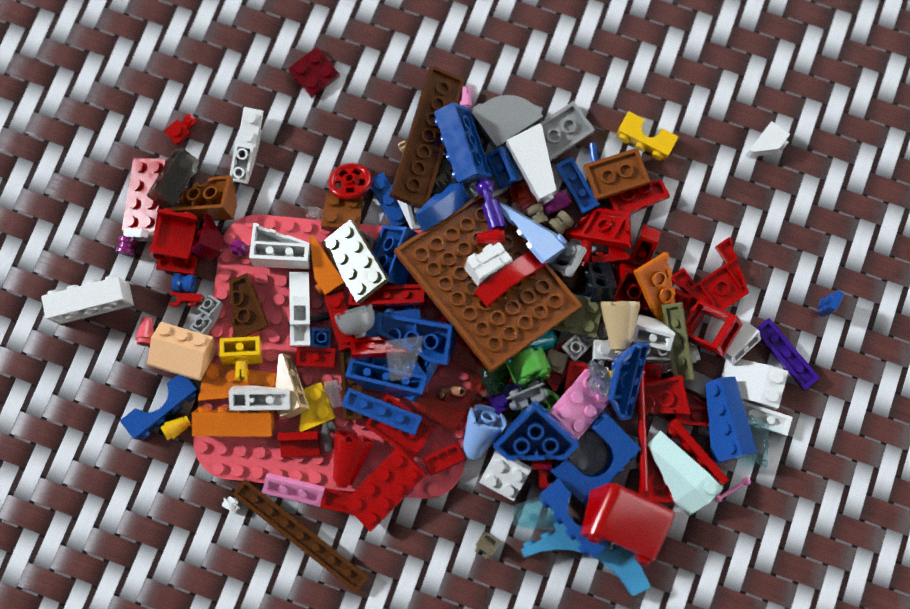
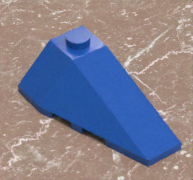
[375,312,458,365]

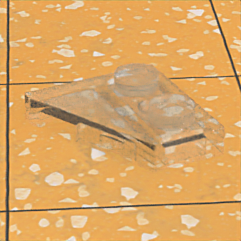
[385,336,424,381]

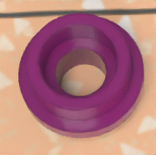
[229,240,248,257]

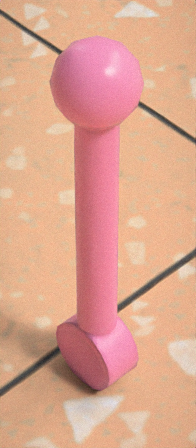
[715,477,751,502]

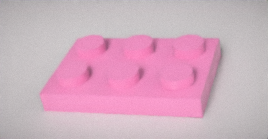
[549,369,610,439]

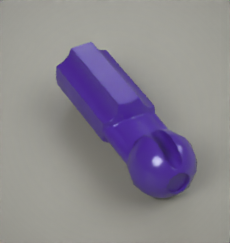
[476,178,507,230]

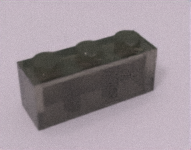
[146,147,200,208]

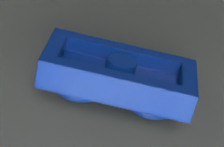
[817,290,845,317]

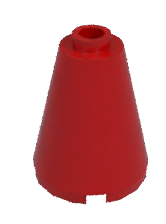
[333,430,374,488]

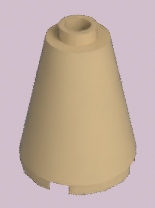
[601,301,640,353]

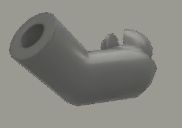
[321,421,336,451]

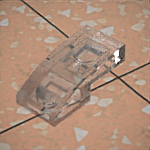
[586,359,610,399]

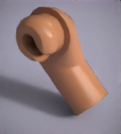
[437,386,466,400]

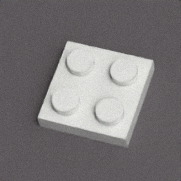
[479,450,532,501]

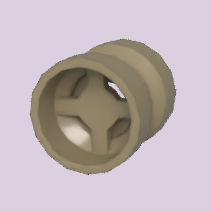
[525,203,549,226]
[547,210,574,235]

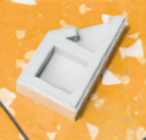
[124,229,155,241]

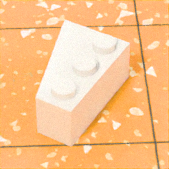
[249,222,312,270]

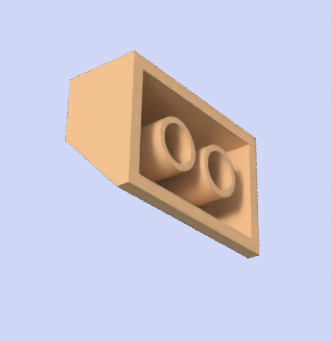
[147,322,217,381]

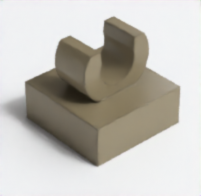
[475,531,501,559]

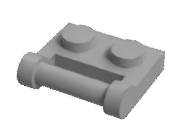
[547,243,587,277]

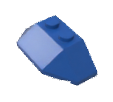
[607,342,650,420]
[345,356,427,397]

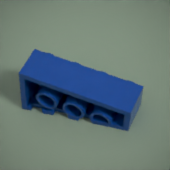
[705,377,757,464]

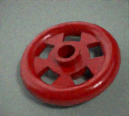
[328,163,373,200]

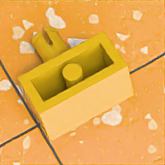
[220,336,262,381]

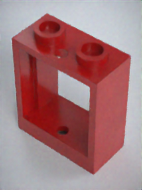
[685,300,743,357]

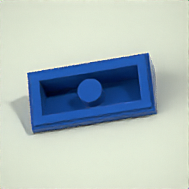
[486,147,521,189]

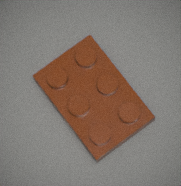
[583,148,650,201]

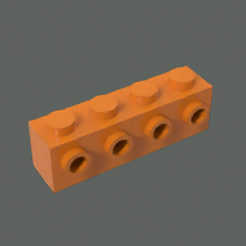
[192,406,275,437]

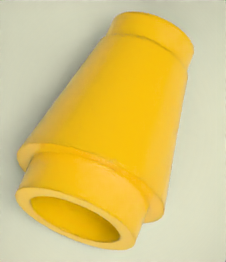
[160,416,192,440]

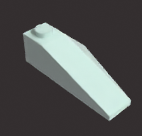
[647,431,723,516]

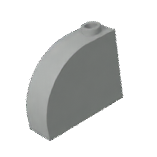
[471,95,543,150]

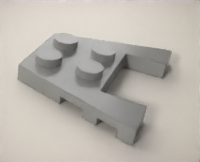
[568,406,639,474]

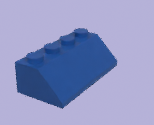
[434,102,492,184]

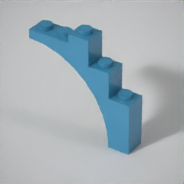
[520,516,651,596]

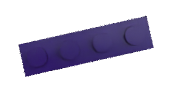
[756,318,820,391]

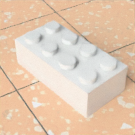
[41,275,134,325]

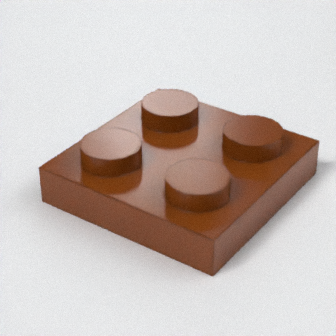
[321,193,364,231]

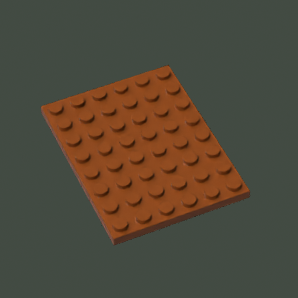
[394,195,583,373]

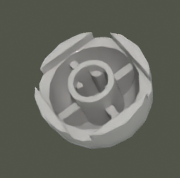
[334,304,375,338]

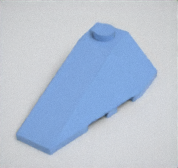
[500,204,568,264]

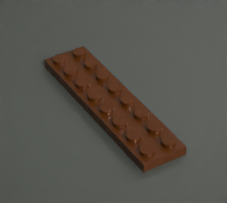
[389,65,465,209]

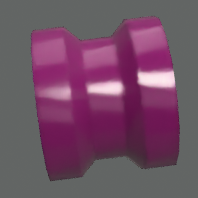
[115,236,138,256]

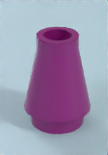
[543,190,572,215]

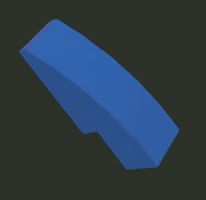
[415,183,469,231]

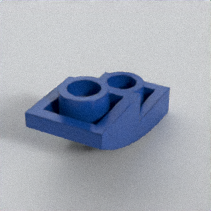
[304,327,332,348]

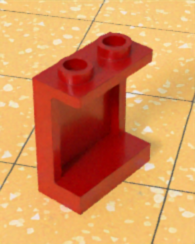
[149,208,198,265]

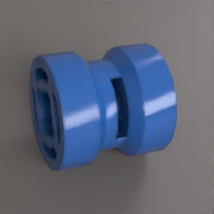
[172,273,196,293]

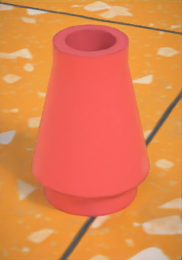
[135,317,154,346]

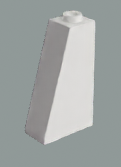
[506,123,556,204]

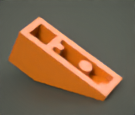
[310,235,346,296]

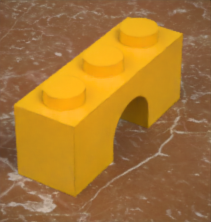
[616,111,679,161]

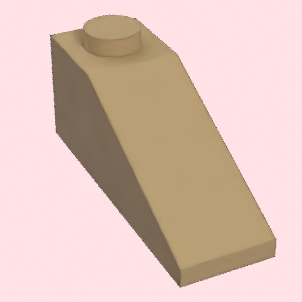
[276,353,310,419]

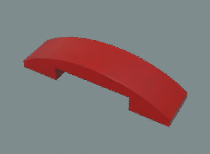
[474,251,547,308]

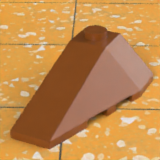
[162,175,237,221]

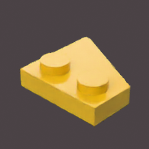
[299,382,336,432]

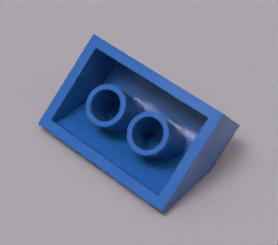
[373,225,419,285]

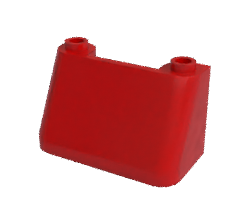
[581,483,675,566]

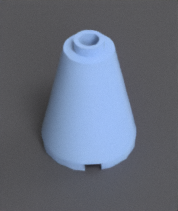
[462,404,507,460]

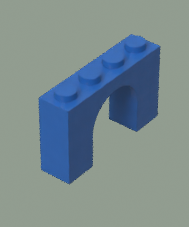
[549,413,641,506]

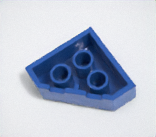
[493,399,579,461]

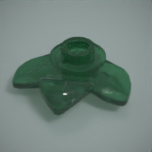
[481,363,511,397]

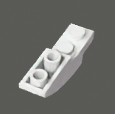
[230,107,264,184]
[289,272,310,347]
[592,340,671,362]

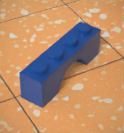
[120,375,200,440]
[539,478,611,558]

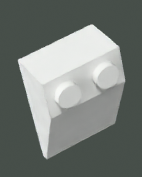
[721,359,788,410]

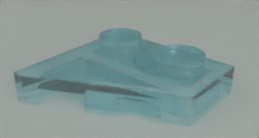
[746,415,769,467]
[512,496,554,530]

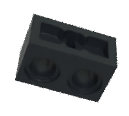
[583,262,617,302]

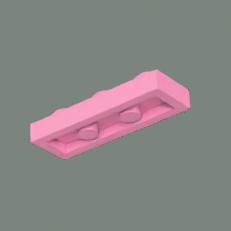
[262,473,325,507]

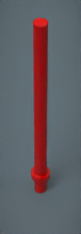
[637,370,649,490]

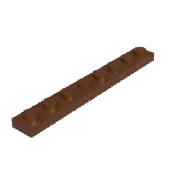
[232,479,369,593]

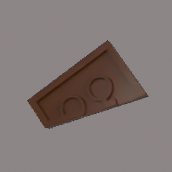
[229,273,269,338]

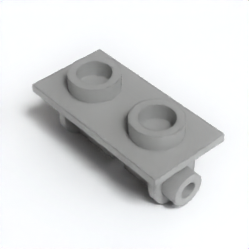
[506,381,549,411]

